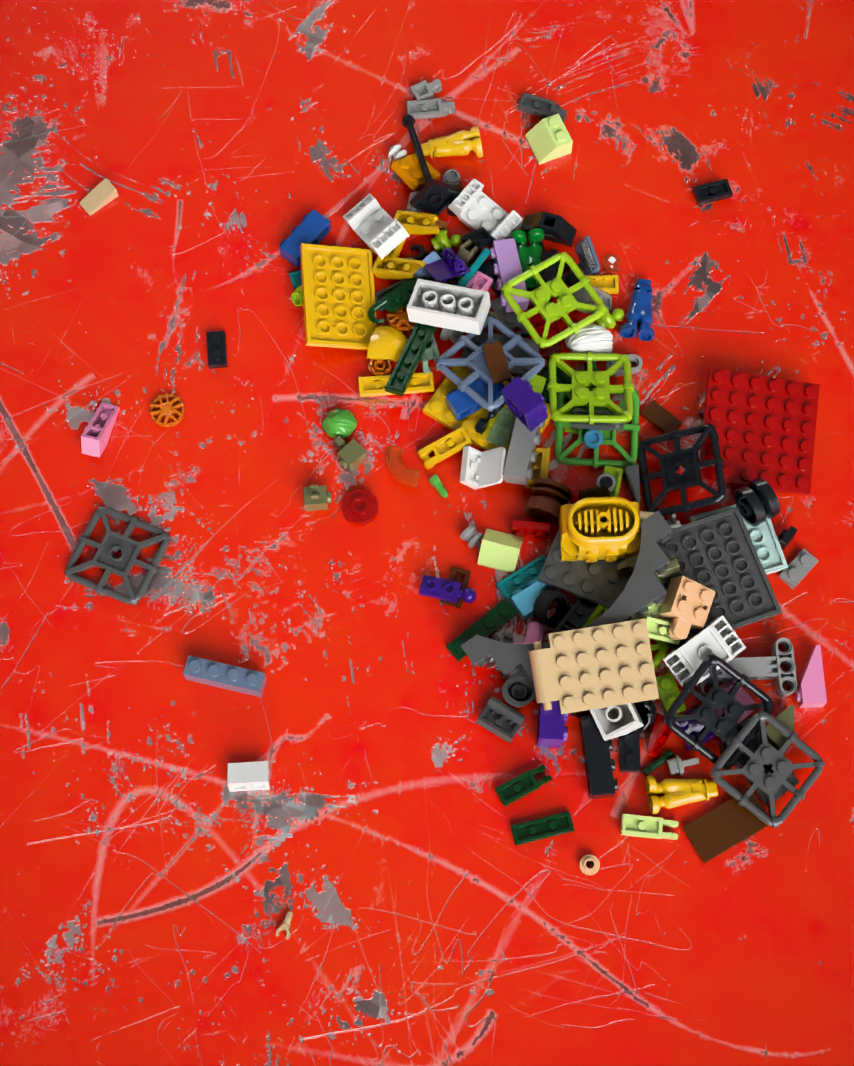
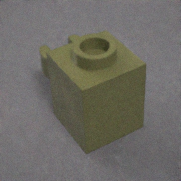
[334,436,367,472]
[303,484,332,511]

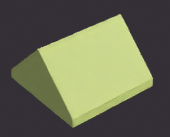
[477,528,524,573]

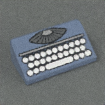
[575,235,600,275]

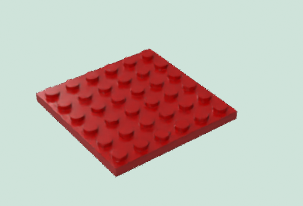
[699,368,820,496]

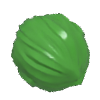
[321,408,357,439]

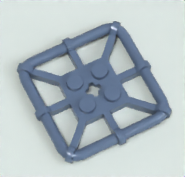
[436,316,545,411]

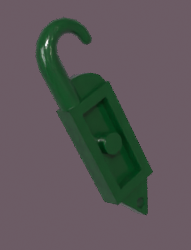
[368,276,430,324]

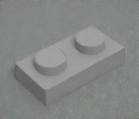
[778,549,819,589]

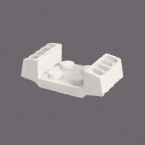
[448,178,523,241]
[342,193,410,259]
[662,615,746,686]

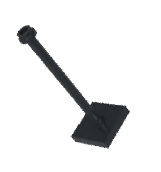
[402,115,460,216]

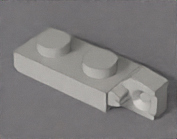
[406,98,456,119]

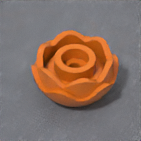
[368,359,392,376]

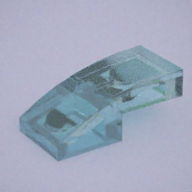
[486,408,516,447]

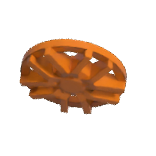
[387,306,416,331]
[150,393,185,427]

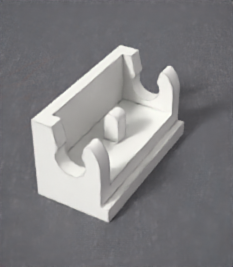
[227,761,270,792]

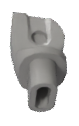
[667,754,700,776]

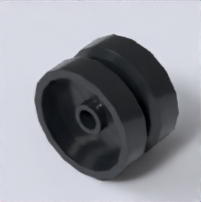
[733,477,780,527]

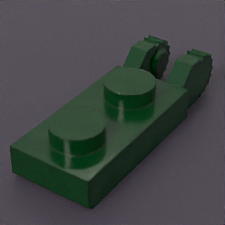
[494,765,553,807]

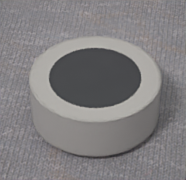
[596,473,616,493]

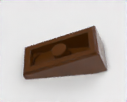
[482,341,512,384]

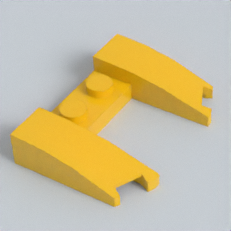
[372,210,440,280]

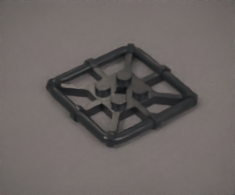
[638,424,726,516]
[663,654,775,770]

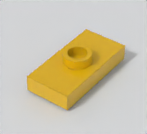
[585,275,619,294]

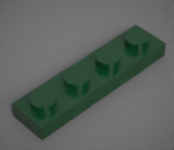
[446,598,518,663]

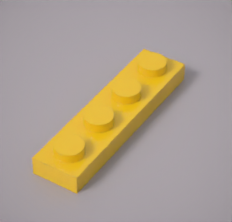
[359,372,434,397]

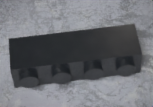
[579,715,618,799]

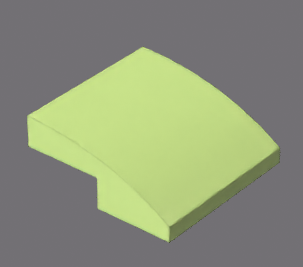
[641,602,680,645]

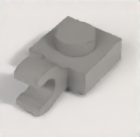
[410,79,442,100]

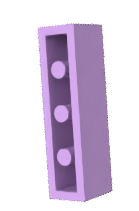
[489,238,529,313]

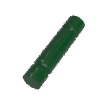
[641,749,674,777]

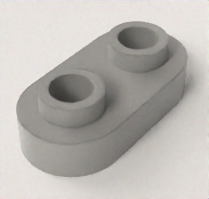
[605,354,643,377]

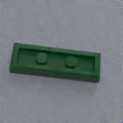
[510,811,575,846]

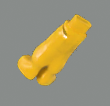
[421,126,483,158]
[645,776,718,814]

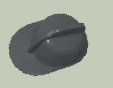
[502,667,536,707]

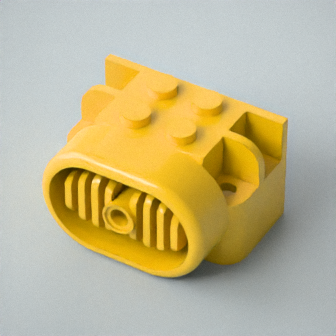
[559,497,641,563]

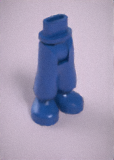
[620,279,655,342]

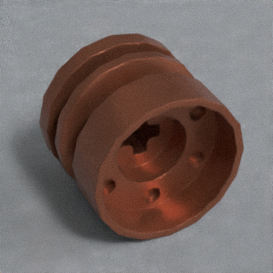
[524,478,572,526]

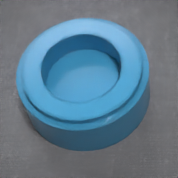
[583,429,603,449]

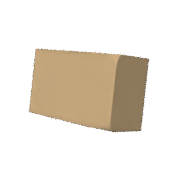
[79,178,118,216]

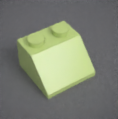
[525,113,573,165]

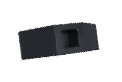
[520,211,577,247]

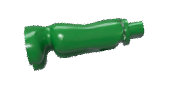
[510,228,544,291]

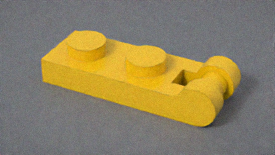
[417,426,472,469]

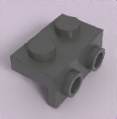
[476,697,525,743]

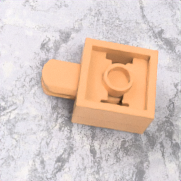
[659,576,716,640]

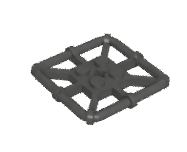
[64,505,171,606]
[710,710,825,828]

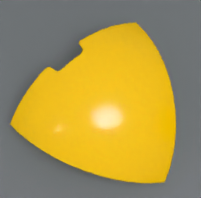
[367,325,408,362]

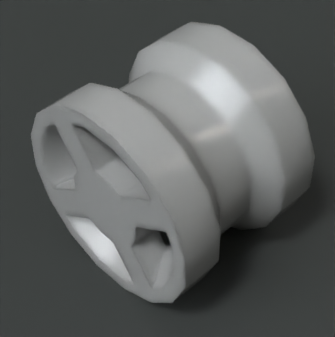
[460,524,484,549]

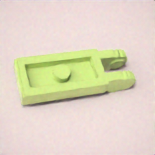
[620,814,679,840]

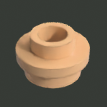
[579,855,600,876]

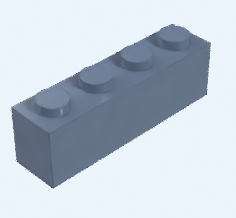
[183,655,267,697]

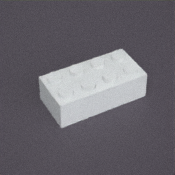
[407,279,491,335]

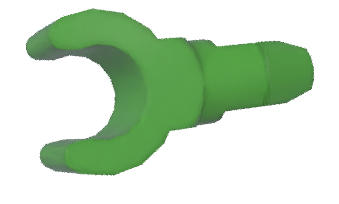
[429,474,449,499]

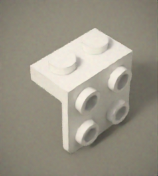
[460,446,506,490]

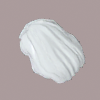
[565,323,613,362]

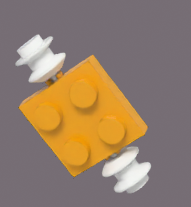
[388,144,440,191]

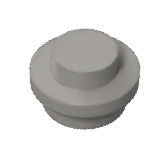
[443,169,461,186]

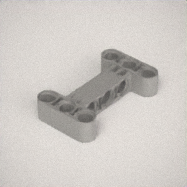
[696,637,797,697]

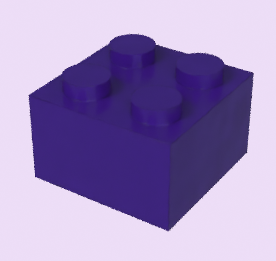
[501,376,548,432]
[537,700,569,748]

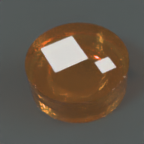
[602,254,621,273]

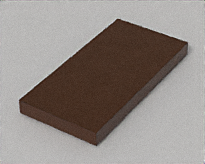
[682,791,769,864]

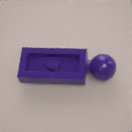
[419,575,476,603]

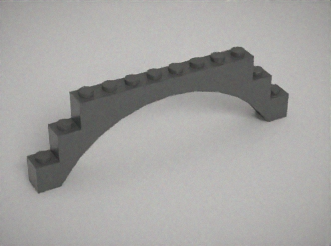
[461,510,673,681]

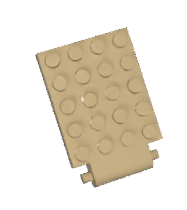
[528,618,659,714]

